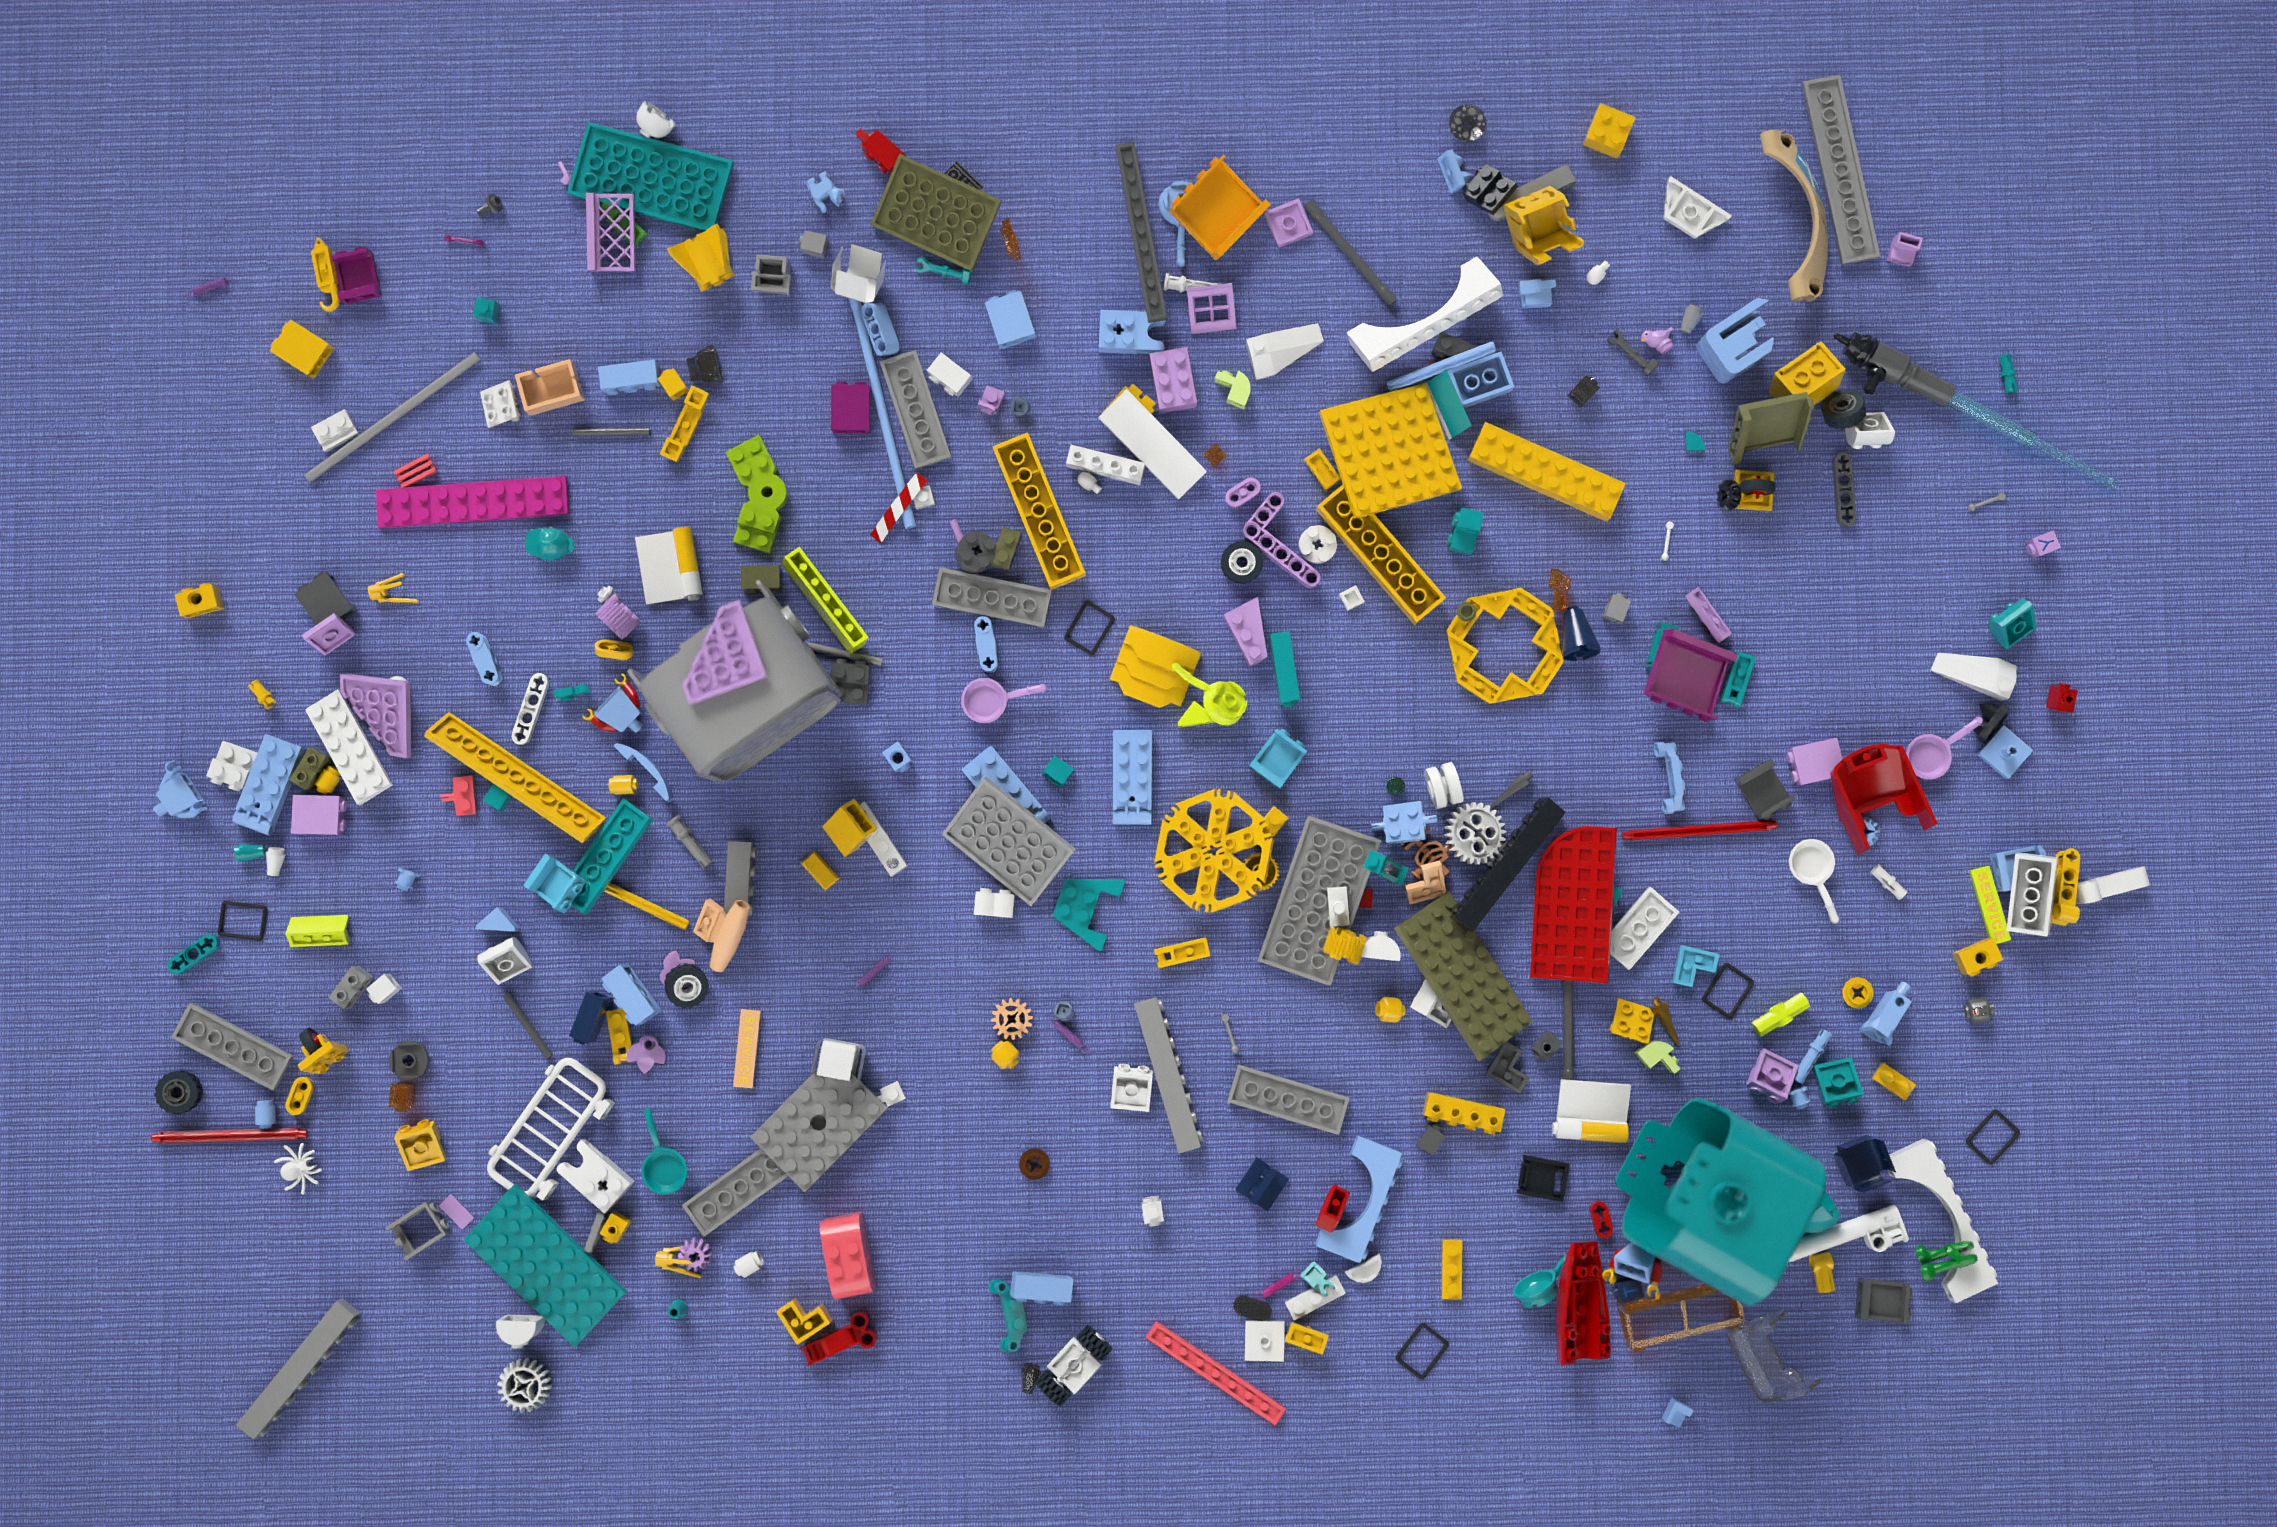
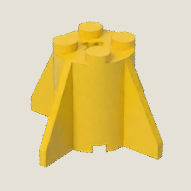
[667,223,735,292]

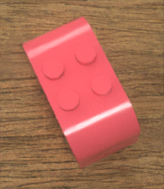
[820,1211,877,1300]

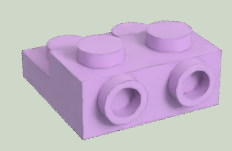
[1746,1048,1799,1103]

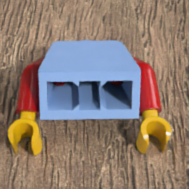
[583,674,643,733]
[1602,1242,1663,1299]

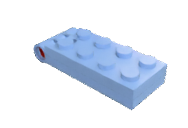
[1113,730,1152,825]
[232,734,306,836]
[962,745,1051,823]

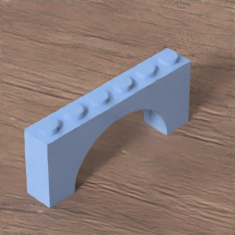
[1315,1135,1403,1263]

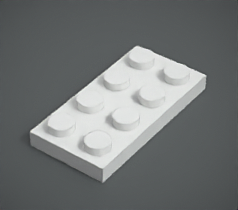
[1610,887,1679,970]

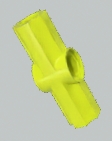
[1751,993,1810,1037]

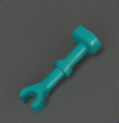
[915,257,972,285]

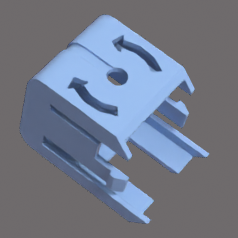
[1696,298,1774,384]

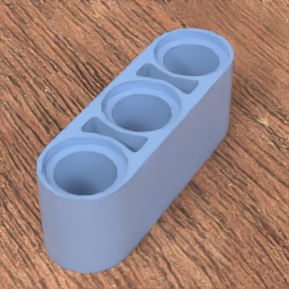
[861,302,899,355]

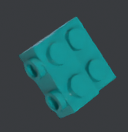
[1813,1057,1864,1108]

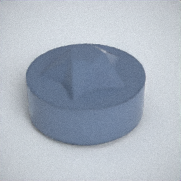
[1011,397,1031,416]
[1054,1001,1074,1021]

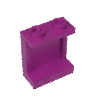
[330,247,382,304]
[831,382,871,434]

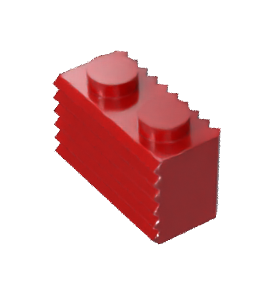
[1315,1185,1350,1233]

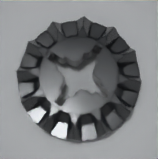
[1716,479,1741,510]

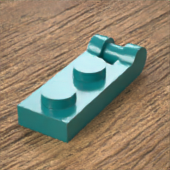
[1720,651,1756,708]

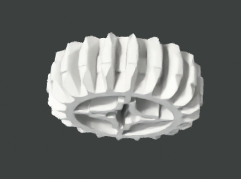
[498,1358,552,1413]

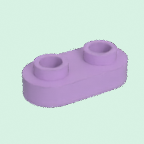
[1225,478,1261,508]

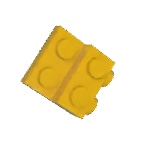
[394,1119,446,1171]

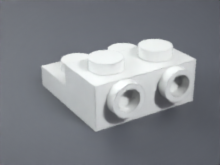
[206,741,258,792]
[1110,1064,1153,1112]

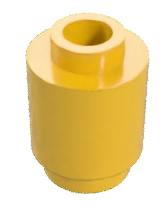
[315,765,341,795]
[609,775,639,795]

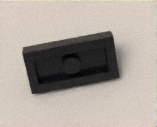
[1973,703,2009,744]

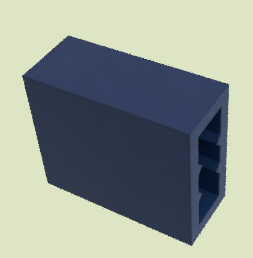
[569,991,612,1045]

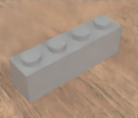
[724,841,757,920]

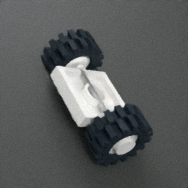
[1036,1325,1113,1406]

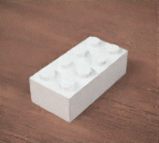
[2006,852,2059,936]

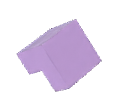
[1887,232,1923,267]

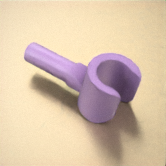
[558,161,572,186]

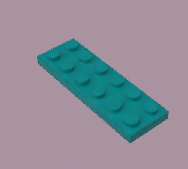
[572,798,653,915]

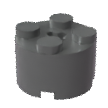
[955,531,996,574]

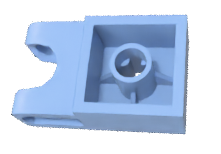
[1099,310,1166,354]

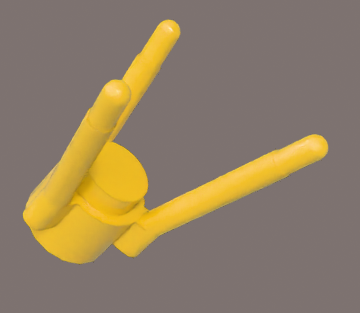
[368,573,418,603]
[655,1245,702,1278]

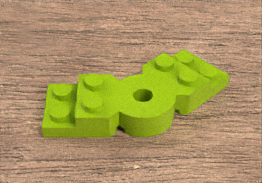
[725,435,788,554]

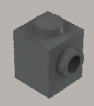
[1530,1030,1563,1061]

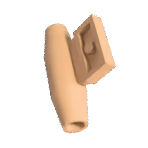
[693,899,750,972]

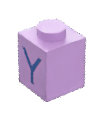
[2026,530,2061,559]

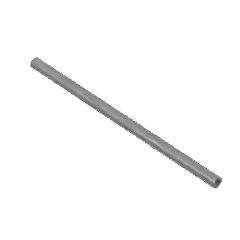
[304,352,480,482]

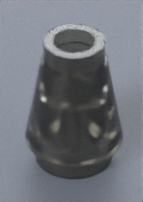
[1022,1363,1041,1394]

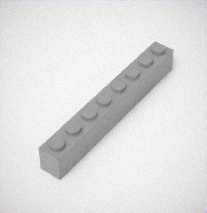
[1134,997,1203,1154]
[236,1298,360,1440]

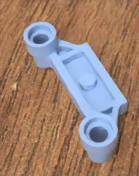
[1654,742,1685,815]

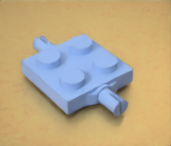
[1371,801,1438,845]

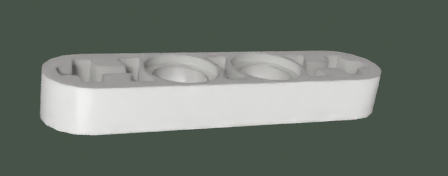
[511,673,550,745]

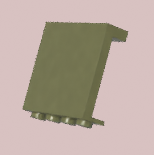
[1728,392,1814,465]

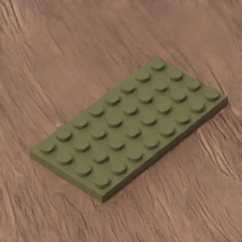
[1394,891,1533,1061]

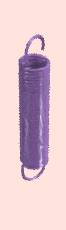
[186,277,233,297]
[854,955,892,989]
[1049,1017,1089,1053]

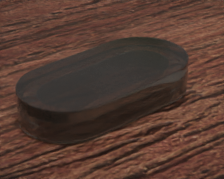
[1233,1295,1272,1321]

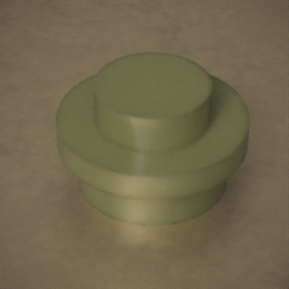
[1456,602,1476,622]

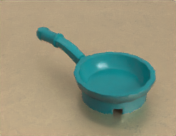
[641,1108,688,1195]
[1513,1251,1568,1309]

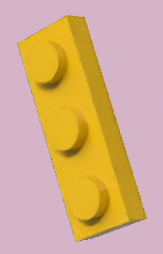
[1441,1239,1462,1299]

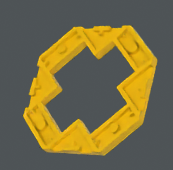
[1446,588,1564,704]

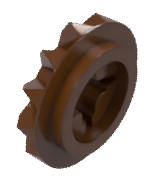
[1019,1148,1050,1180]

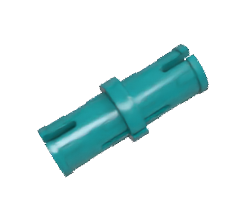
[1999,354,2018,394]

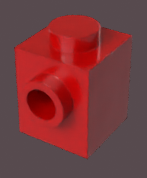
[2046,683,2078,713]

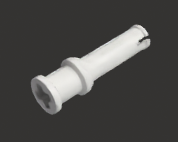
[1163,273,1220,296]

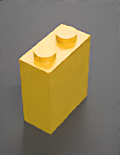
[270,319,334,379]
[822,799,877,857]

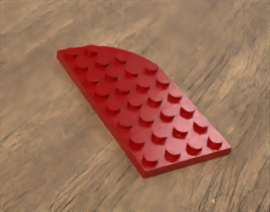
[1530,826,1617,983]

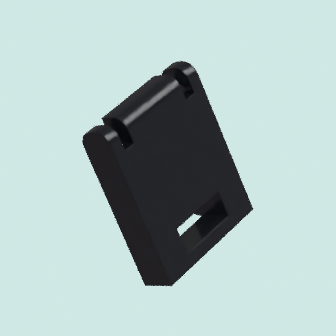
[1516,1154,1570,1202]

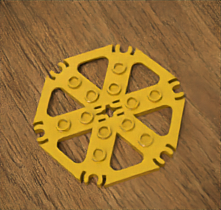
[1154,789,1274,913]

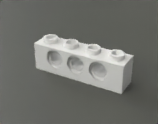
[1066,445,1145,485]

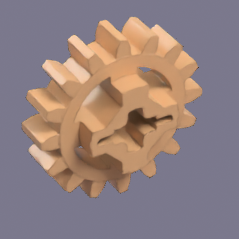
[991,998,1033,1040]

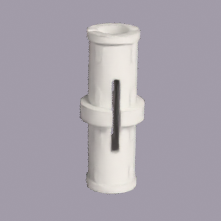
[1870,864,1907,900]

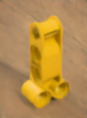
[2051,848,2080,926]

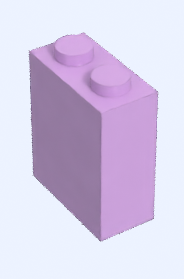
[1786,738,1842,786]
[291,795,347,835]

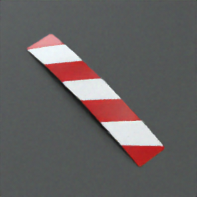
[870,473,928,543]

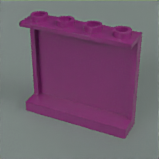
[1644,629,1738,722]

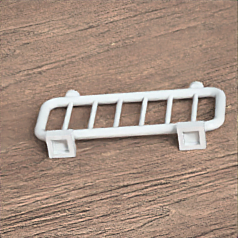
[487,1058,615,1201]

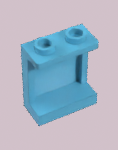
[1248,728,1308,789]
[523,853,586,913]

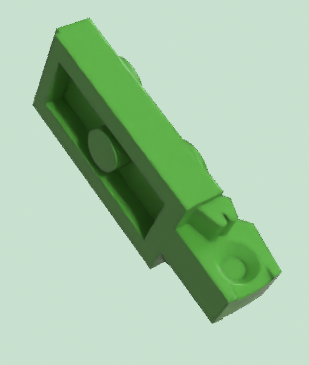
[600,201,648,248]

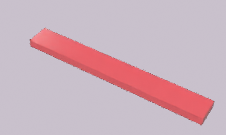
[1145,1321,1286,1426]

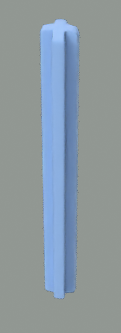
[1387,342,1496,392]

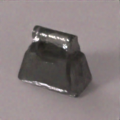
[686,345,724,383]

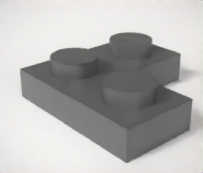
[1486,1042,1529,1094]

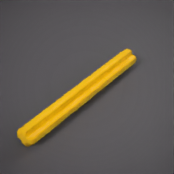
[603,883,689,930]

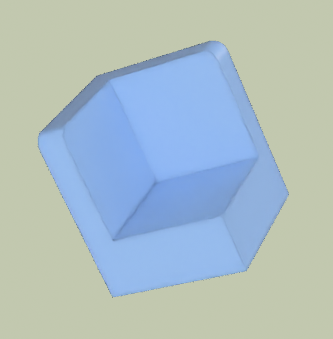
[1661,1397,1693,1427]

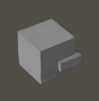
[751,254,791,295]

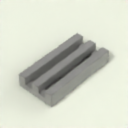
[584,1211,608,1253]

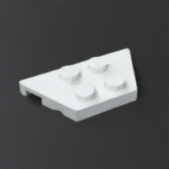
[1663,176,1732,239]

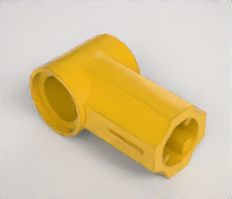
[1809,1252,1835,1293]

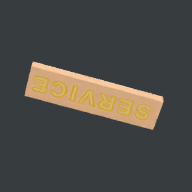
[733,1009,761,1088]

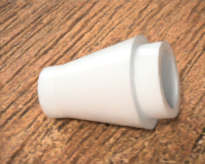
[266,847,286,876]

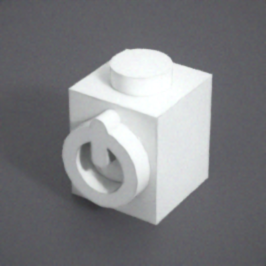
[1142,1196,1164,1227]

